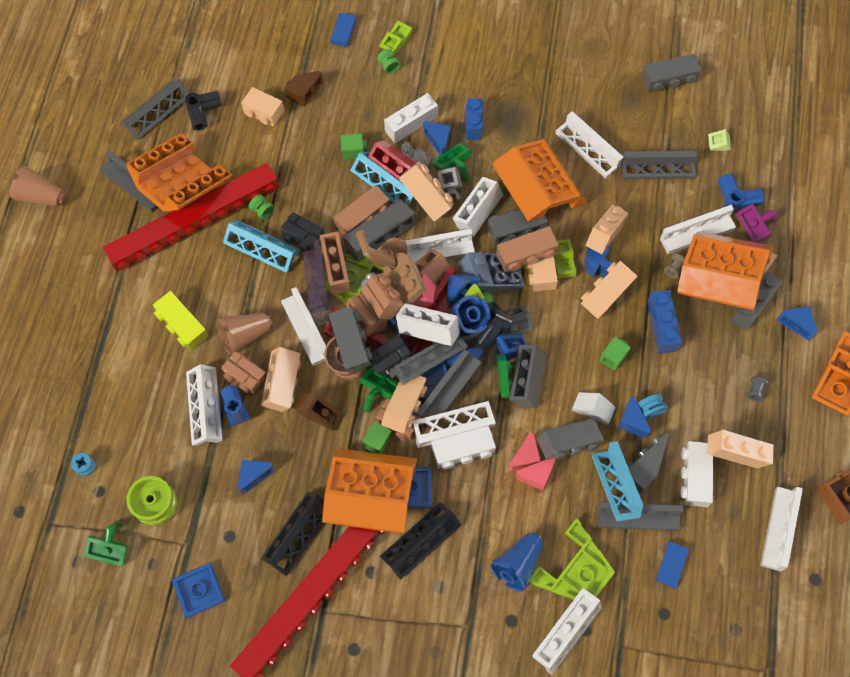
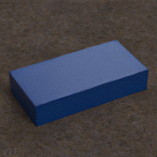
[330,13,356,47]
[655,541,689,589]

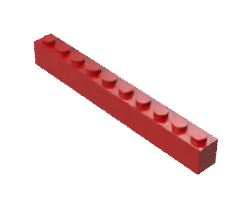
[103,163,280,272]
[229,526,386,677]

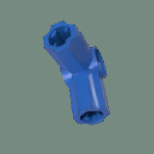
[718,173,764,213]
[221,385,250,426]

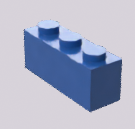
[647,290,682,354]

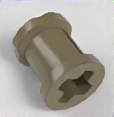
[664,254,685,279]

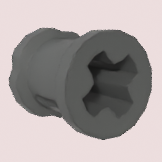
[746,376,769,402]

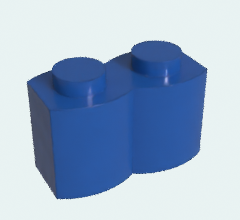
[465,98,484,141]

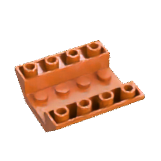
[126,133,232,211]
[492,139,587,222]
[677,231,774,310]
[322,448,417,534]

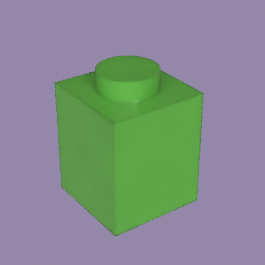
[340,133,367,160]
[599,337,631,371]
[362,421,392,454]

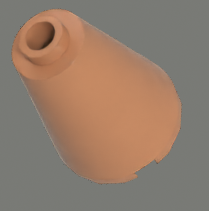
[10,165,65,207]
[216,312,272,355]

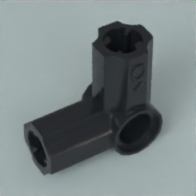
[185,90,222,131]
[476,301,512,349]

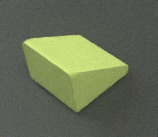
[708,129,731,151]

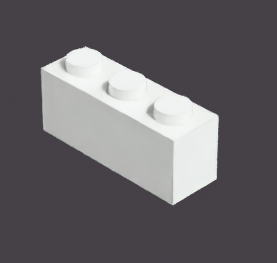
[384,93,438,143]
[453,177,503,237]
[396,303,460,346]
[431,425,496,470]
[681,441,713,507]

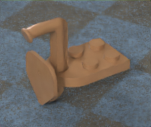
[356,230,427,312]

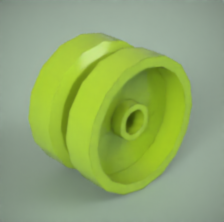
[126,476,178,526]

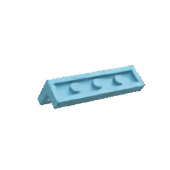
[350,151,414,206]
[223,220,301,273]
[592,441,643,522]

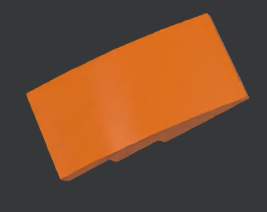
[811,331,850,416]

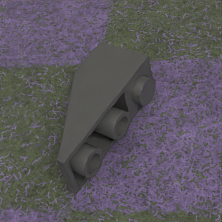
[627,432,669,494]

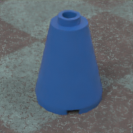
[446,295,491,334]
[490,533,543,592]

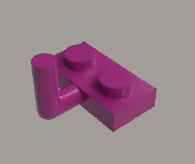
[736,203,779,243]

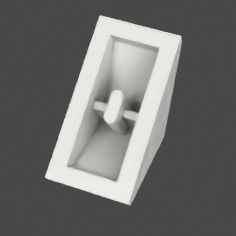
[572,392,615,425]

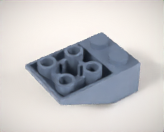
[458,253,525,295]

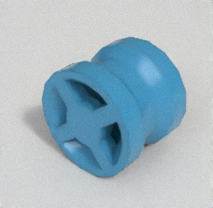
[71,453,95,476]

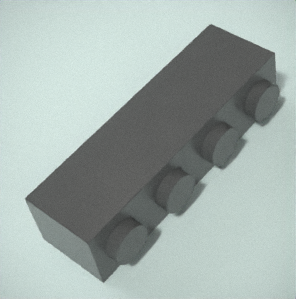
[343,200,415,262]

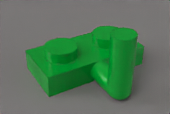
[432,143,472,182]
[497,354,516,398]
[360,367,398,412]
[83,520,129,567]

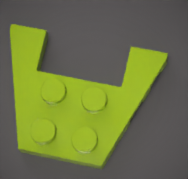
[324,254,384,306]
[529,518,615,600]

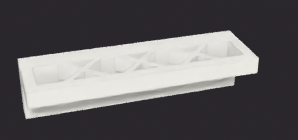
[555,111,623,179]
[660,205,736,254]
[406,229,475,263]
[281,287,326,366]
[186,364,223,446]
[412,401,495,448]
[760,487,803,572]
[532,588,602,675]

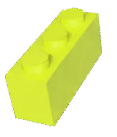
[153,291,209,351]

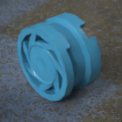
[638,393,668,420]

